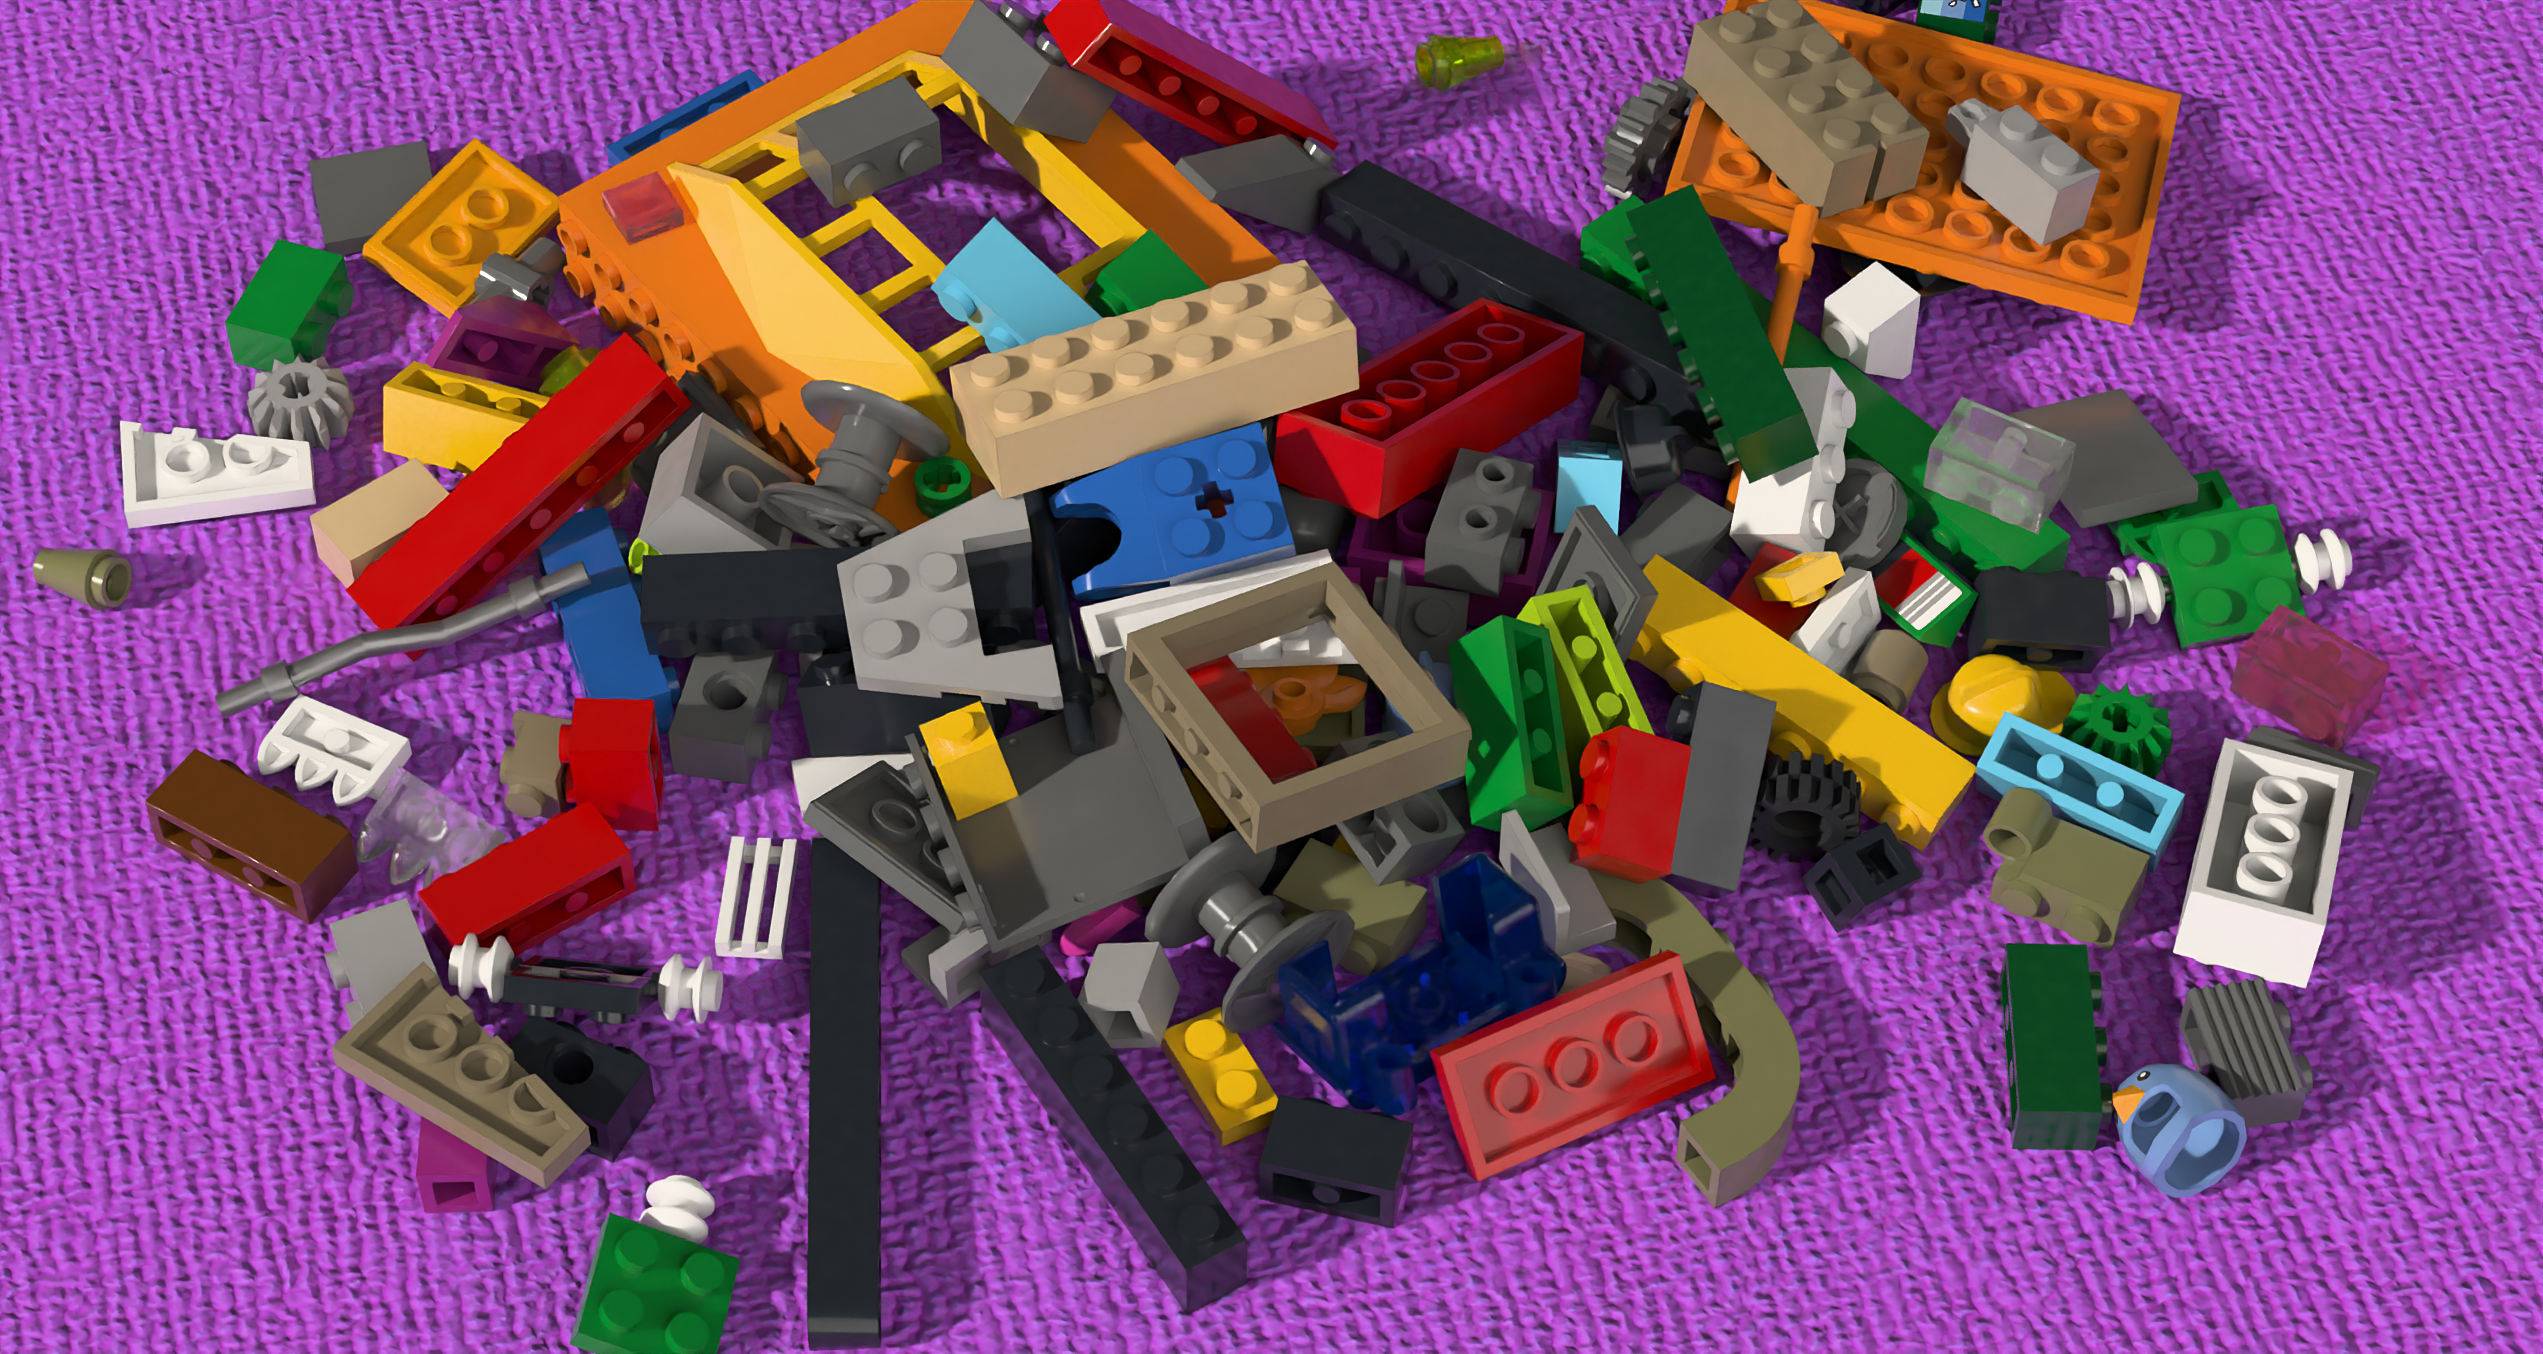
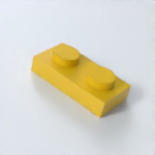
[1161,1007,1278,1147]

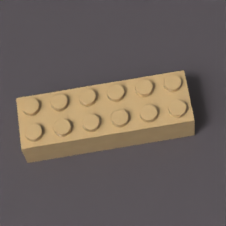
[949,259,1359,500]

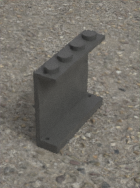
[903,647,1212,954]

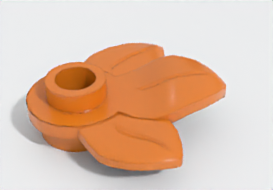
[1240,664,1367,736]

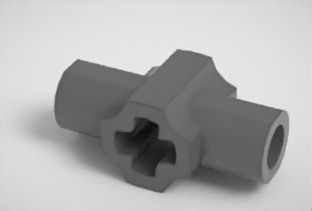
[468,237,567,312]

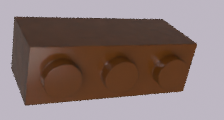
[145,749,359,924]

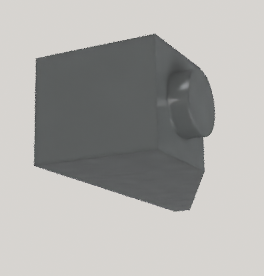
[1174,134,1345,236]

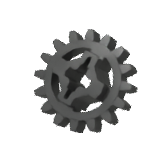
[1601,76,1691,200]

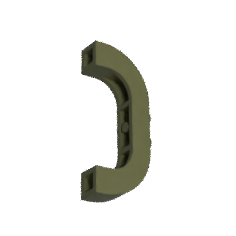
[1487,868,1801,1209]

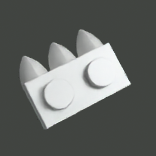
[257,694,412,807]

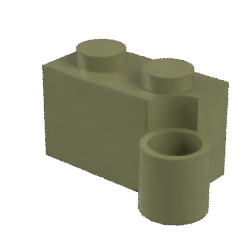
[1983,787,2150,951]

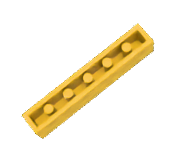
[1628,554,1976,852]

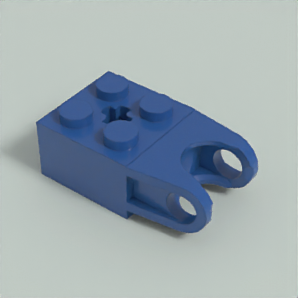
[1048,422,1296,602]

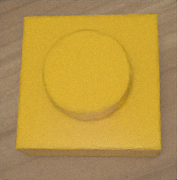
[1754,552,1845,607]

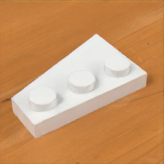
[120,421,316,529]

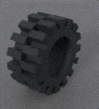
[1748,752,1862,863]

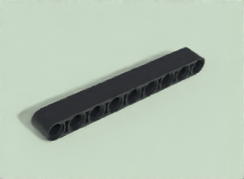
[807,836,881,1351]

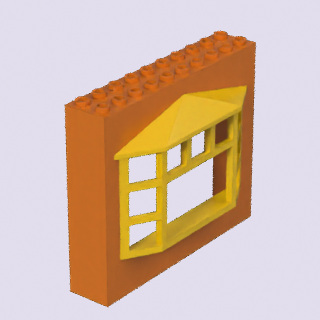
[557,0,1284,569]

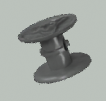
[757,380,951,548]
[1144,830,1355,1033]

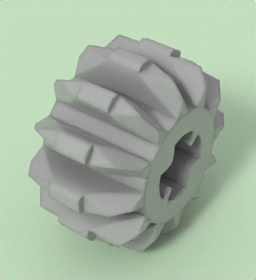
[247,353,355,452]

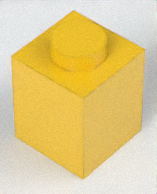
[919,701,1019,821]

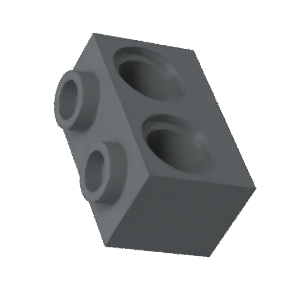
[1320,730,1466,886]

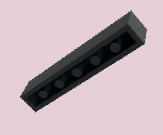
[640,540,1037,659]
[979,945,1247,1315]

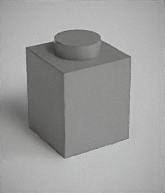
[1078,942,1181,1048]

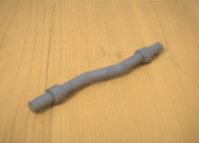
[215,560,592,719]

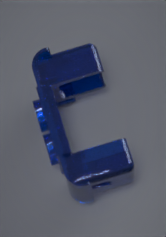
[1270,852,1567,1115]

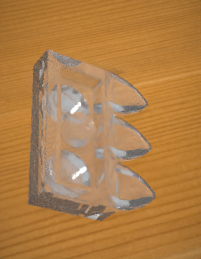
[356,767,508,889]

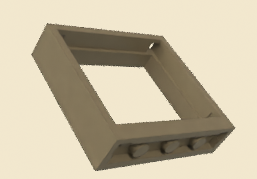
[1124,561,1472,854]

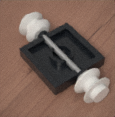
[448,933,723,1024]

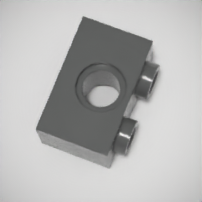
[668,650,788,785]

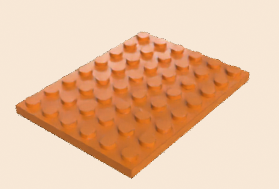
[1664,0,2182,326]

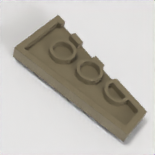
[331,961,591,1189]

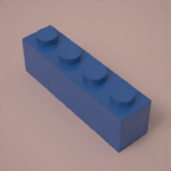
[536,506,682,735]

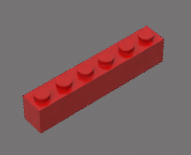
[1043,0,1339,151]
[345,332,692,662]

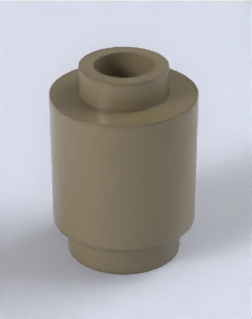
[1848,629,1928,715]

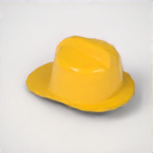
[1930,654,2077,757]

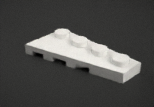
[1079,549,1359,673]

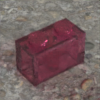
[2230,604,2390,751]

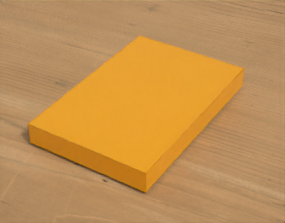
[362,137,561,319]

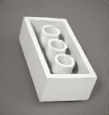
[2173,738,2354,988]

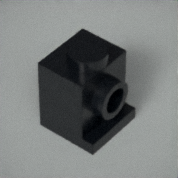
[1801,822,1922,933]

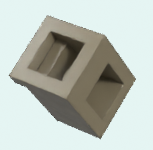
[499,710,572,818]

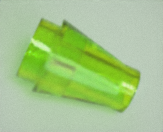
[1415,34,1504,91]

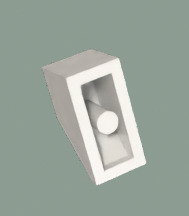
[1821,261,1921,380]

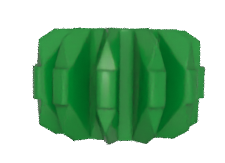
[2061,683,2173,780]

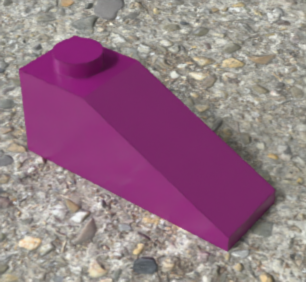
[425,295,582,394]

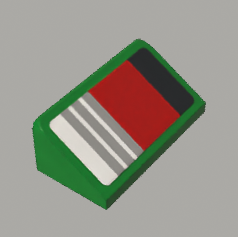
[1865,531,1979,648]

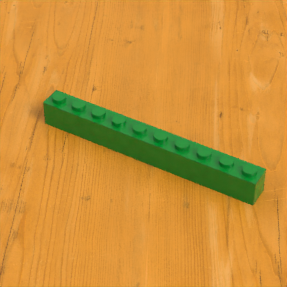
[1579,194,2071,583]

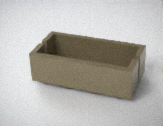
[1683,0,1930,219]

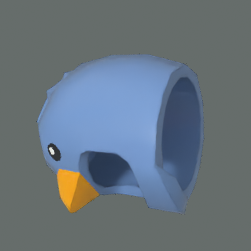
[2112,1063,2247,1198]

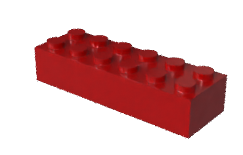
[1273,297,1585,519]

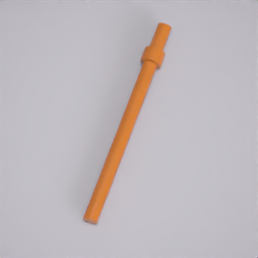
[1723,204,1819,514]

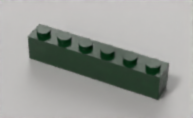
[1624,184,1819,484]

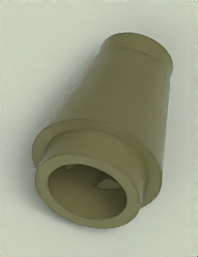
[33,547,132,610]

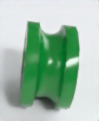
[914,456,973,519]

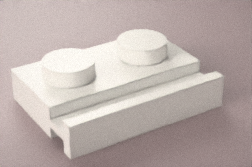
[1789,566,1882,681]

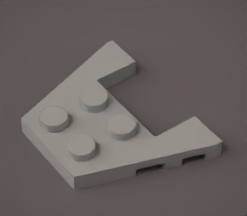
[837,489,1064,710]

